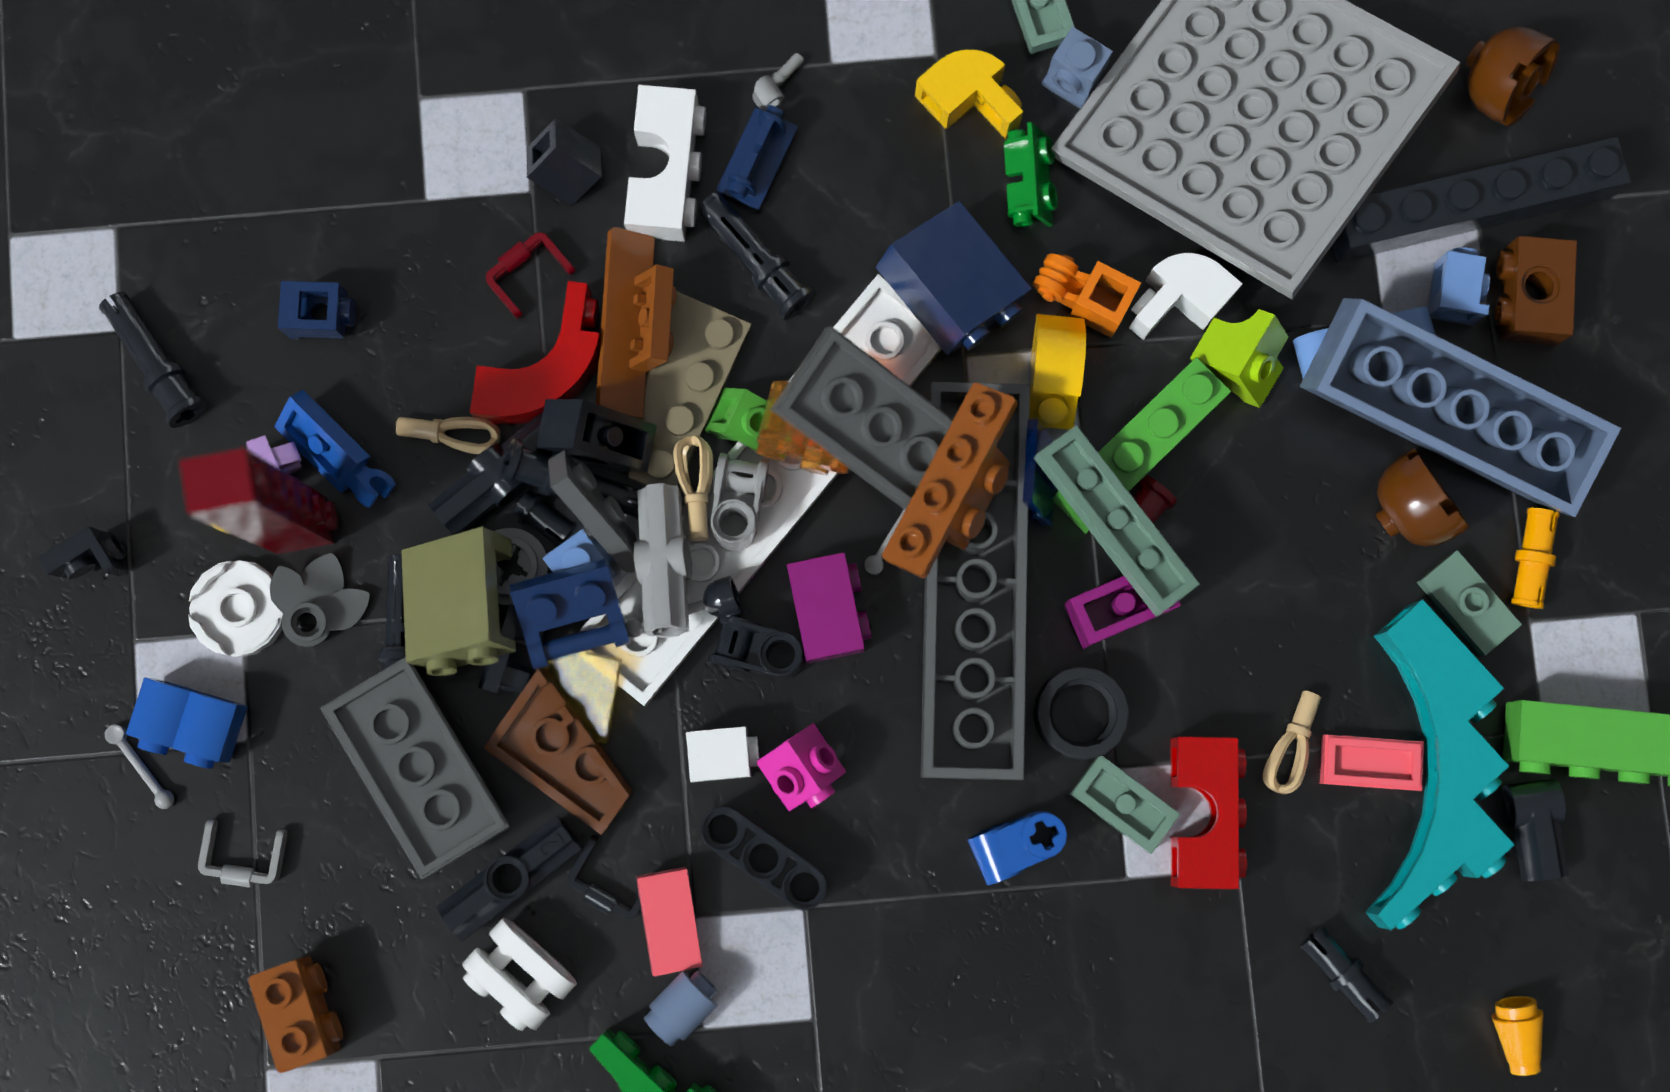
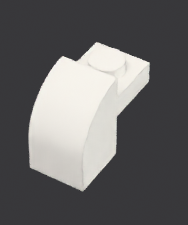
[1129,253,1242,340]

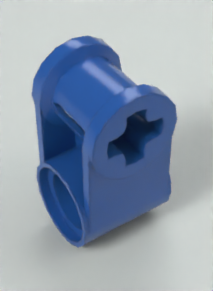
[967,810,1067,885]

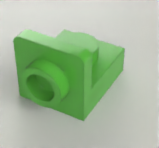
[704,388,782,453]

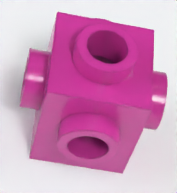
[756,723,846,811]

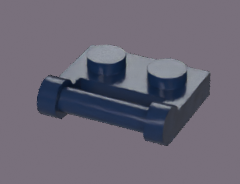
[510,558,631,670]

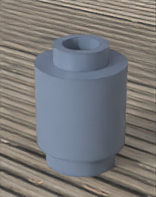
[644,970,718,1046]

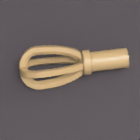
[396,417,501,455]
[673,436,713,542]
[1263,691,1321,794]

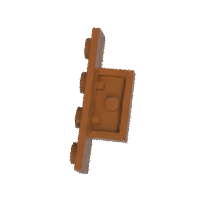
[596,227,677,419]
[882,383,1017,578]

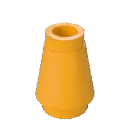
[1491,996,1543,1076]

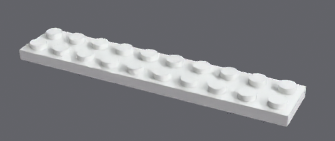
[579,274,942,707]

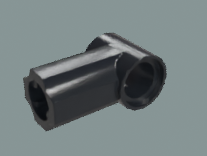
[1501,779,1569,881]

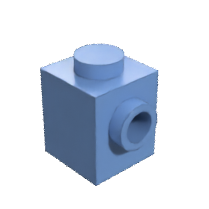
[543,529,617,578]

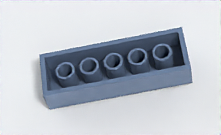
[1299,298,1621,517]

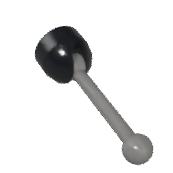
[626,575,743,637]

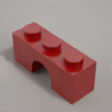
[1170,737,1247,889]

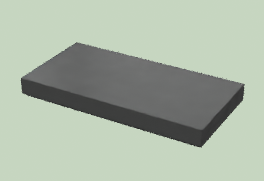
[770,326,954,510]
[320,657,511,880]

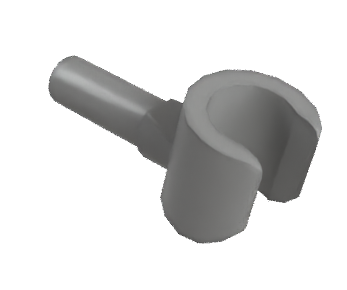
[753,53,804,111]

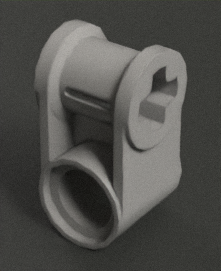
[711,453,769,551]

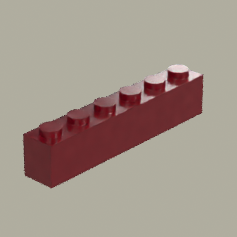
[180,448,339,554]

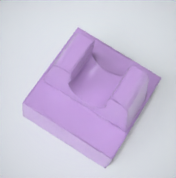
[246,435,302,474]

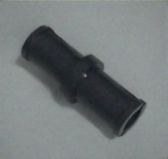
[1299,926,1393,1023]

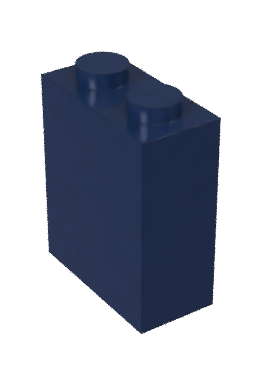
[875,201,1032,356]

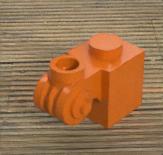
[1032,254,1141,338]

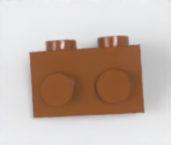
[248,955,343,1073]

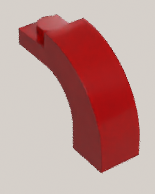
[470,281,601,425]

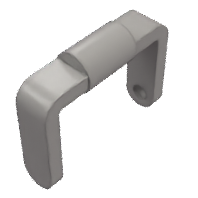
[198,819,287,888]

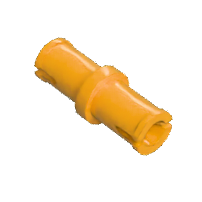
[1511,508,1560,609]

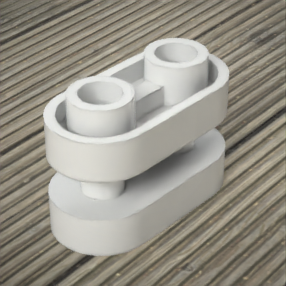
[462,917,577,1031]

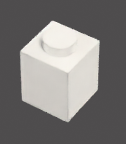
[686,727,760,782]

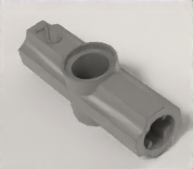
[634,483,692,638]

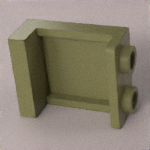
[401,526,516,676]

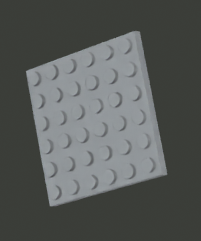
[1051,0,1460,300]

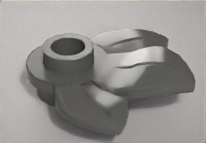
[270,553,370,647]

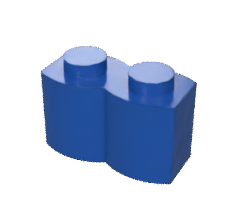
[126,677,248,769]

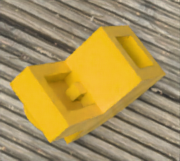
[915,50,1023,139]
[1029,314,1086,430]

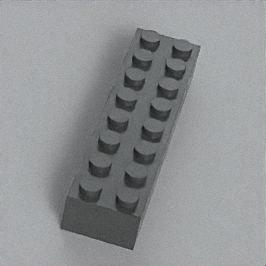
[921,382,1030,781]

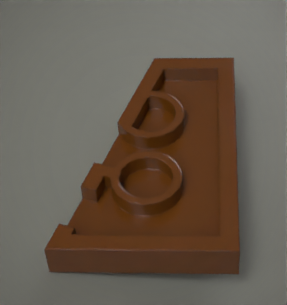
[483,667,634,835]

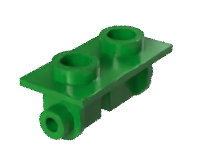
[1004,122,1058,227]

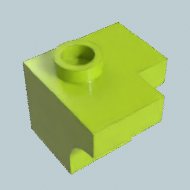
[1190,309,1289,408]

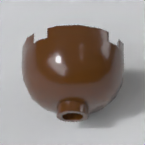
[1466,27,1560,126]
[1375,447,1470,547]

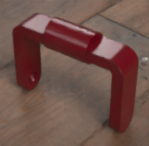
[486,232,576,319]

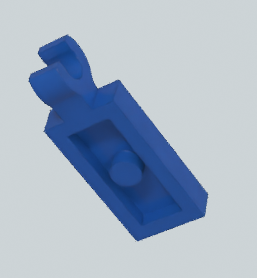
[274,390,396,508]

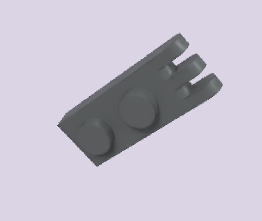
[548,450,637,573]

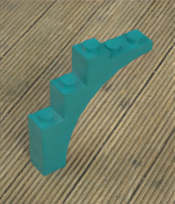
[1365,599,1514,930]

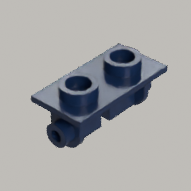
[716,105,798,210]

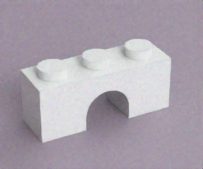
[624,85,706,242]

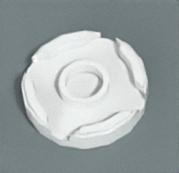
[188,560,283,657]

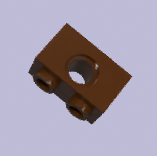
[1494,236,1577,345]

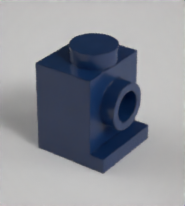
[278,281,356,339]

